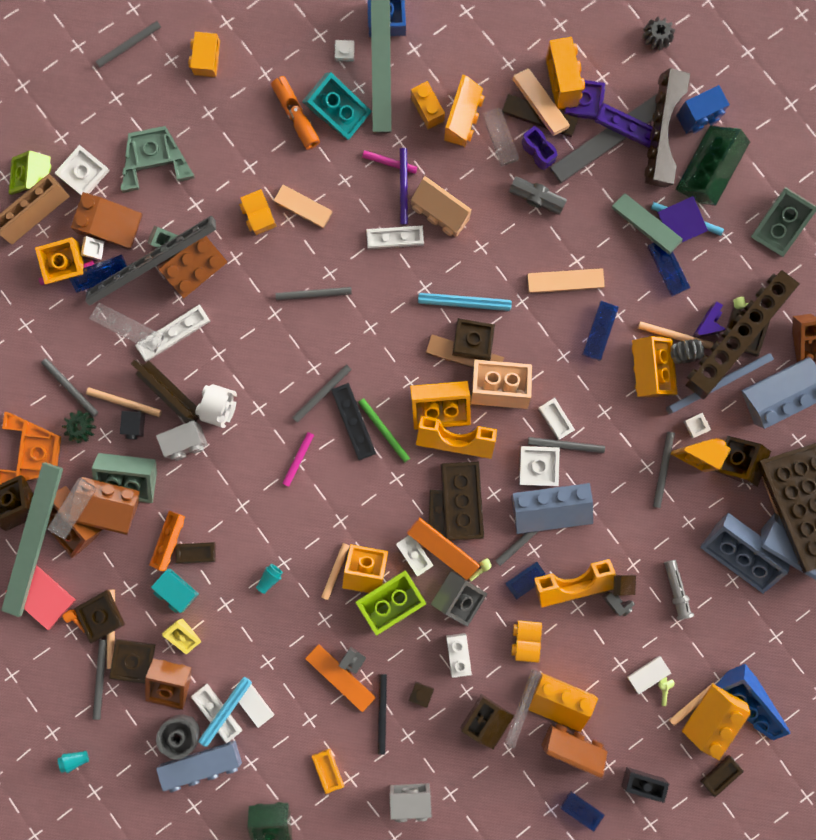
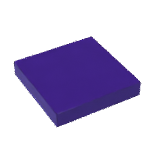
[564,80,606,120]
[657,196,708,243]

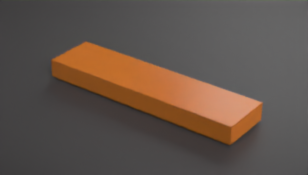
[407,517,480,580]
[305,644,376,713]

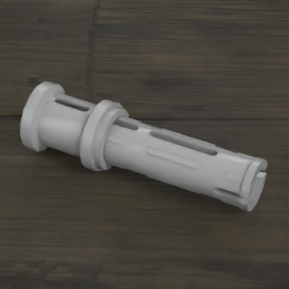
[664,559,694,620]

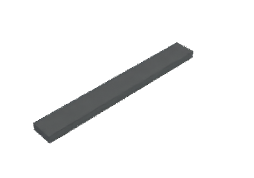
[550,94,682,184]
[85,216,216,306]

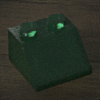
[247,802,292,840]

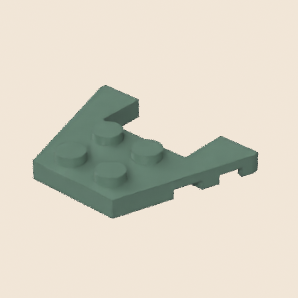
[121,126,195,193]

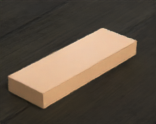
[274,185,332,229]

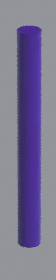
[400,148,408,225]

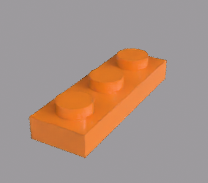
[149,510,185,572]

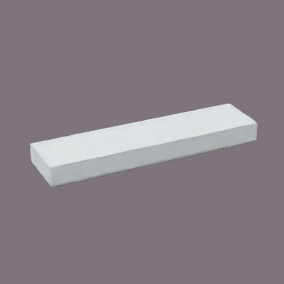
[135,305,210,362]

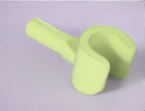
[733,297,748,309]
[469,558,491,582]
[658,677,674,706]

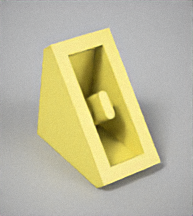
[162,618,201,654]

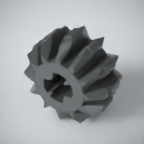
[642,16,675,51]
[670,339,704,364]

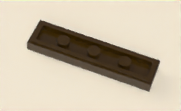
[502,94,578,138]

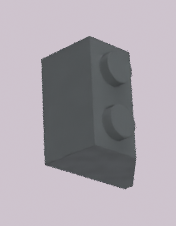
[431,571,488,627]

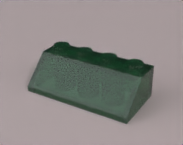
[676,126,750,206]

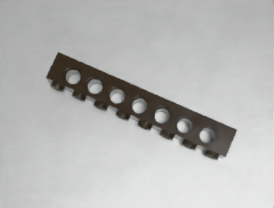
[685,270,800,400]

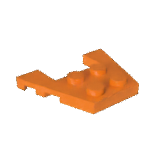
[0,412,61,484]

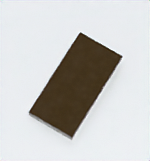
[440,461,484,541]

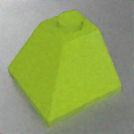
[8,151,52,195]

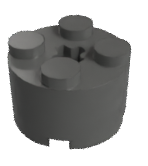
[156,715,200,760]

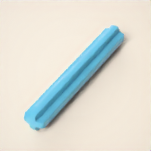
[199,677,252,747]

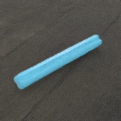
[418,293,512,311]

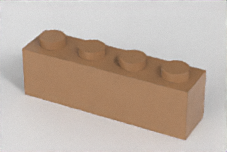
[0,174,70,245]

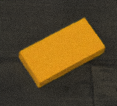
[312,748,344,794]

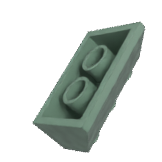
[91,453,157,503]

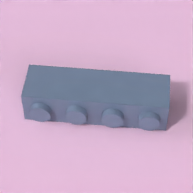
[156,740,242,792]

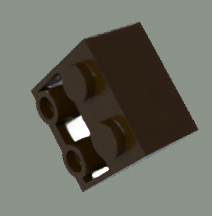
[460,694,514,750]

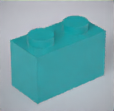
[151,569,199,613]

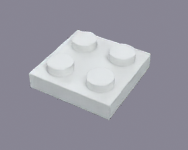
[55,145,110,195]
[519,446,560,486]

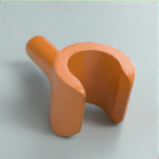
[62,610,85,633]

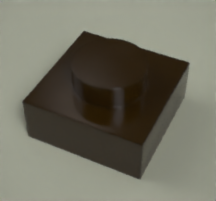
[409,682,434,708]

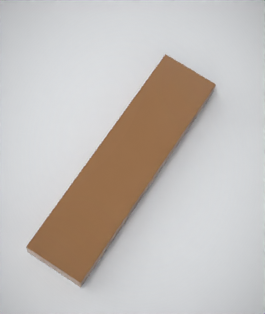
[426,335,504,368]

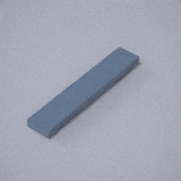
[666,354,774,414]

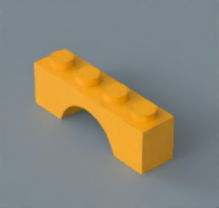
[416,416,497,459]
[534,559,616,607]

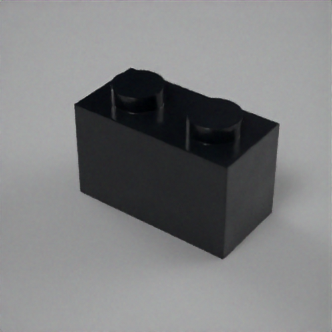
[621,767,669,803]

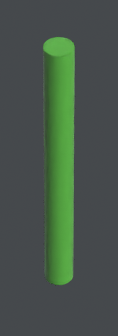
[358,398,410,463]

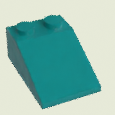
[302,72,372,140]

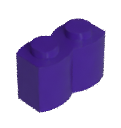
[521,126,558,170]

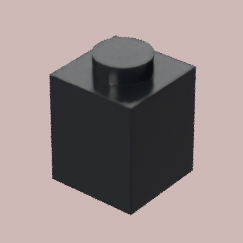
[120,411,145,440]

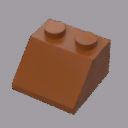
[145,659,192,710]

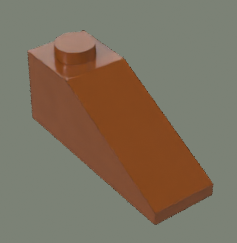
[792,314,816,364]

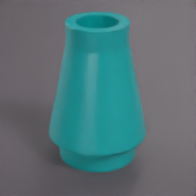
[256,564,283,594]
[58,750,89,774]

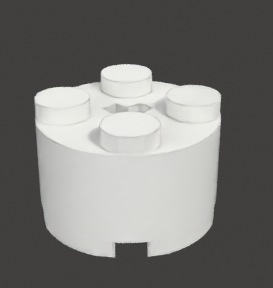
[196,384,237,428]

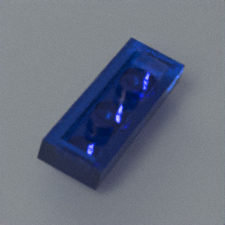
[647,243,691,297]
[69,254,128,293]
[582,301,619,361]

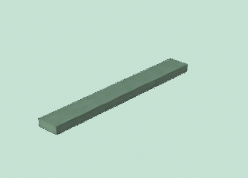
[371,0,391,132]
[1,462,63,617]

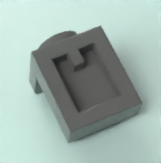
[602,592,635,616]
[339,647,366,674]

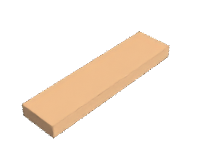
[512,68,570,136]
[527,268,605,293]

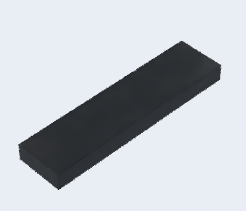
[331,383,376,461]

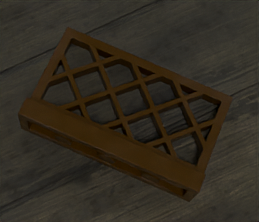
[131,360,199,423]

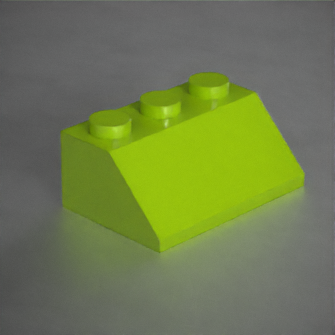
[356,570,426,636]

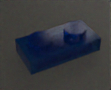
[505,561,546,600]
[560,791,605,832]

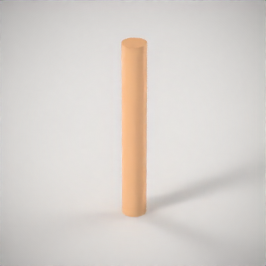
[321,543,350,600]
[669,683,715,726]

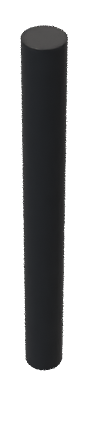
[378,674,387,755]

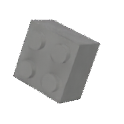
[156,421,208,461]
[390,783,432,822]

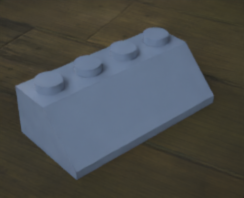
[741,357,816,429]
[511,483,593,534]
[700,513,790,594]
[761,513,816,580]

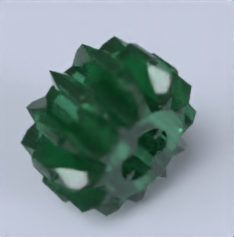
[62,410,97,443]

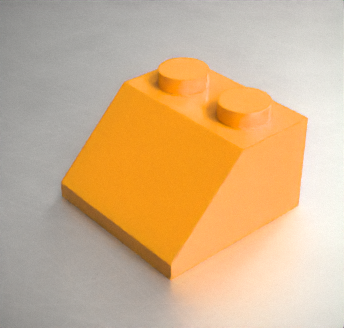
[35,237,84,285]
[342,544,388,593]

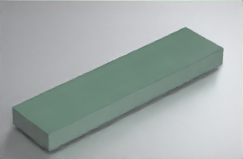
[612,193,683,255]

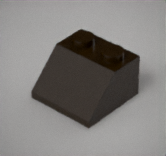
[714,436,771,487]
[0,475,34,531]

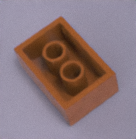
[156,236,228,299]

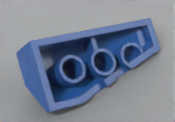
[716,664,790,740]

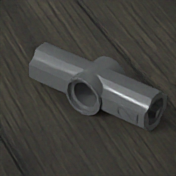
[509,176,567,215]

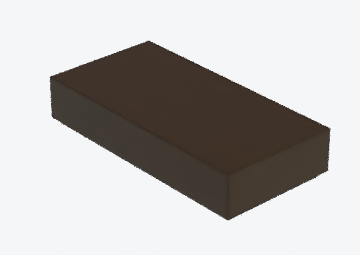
[176,542,216,564]
[613,575,636,596]
[700,755,744,797]

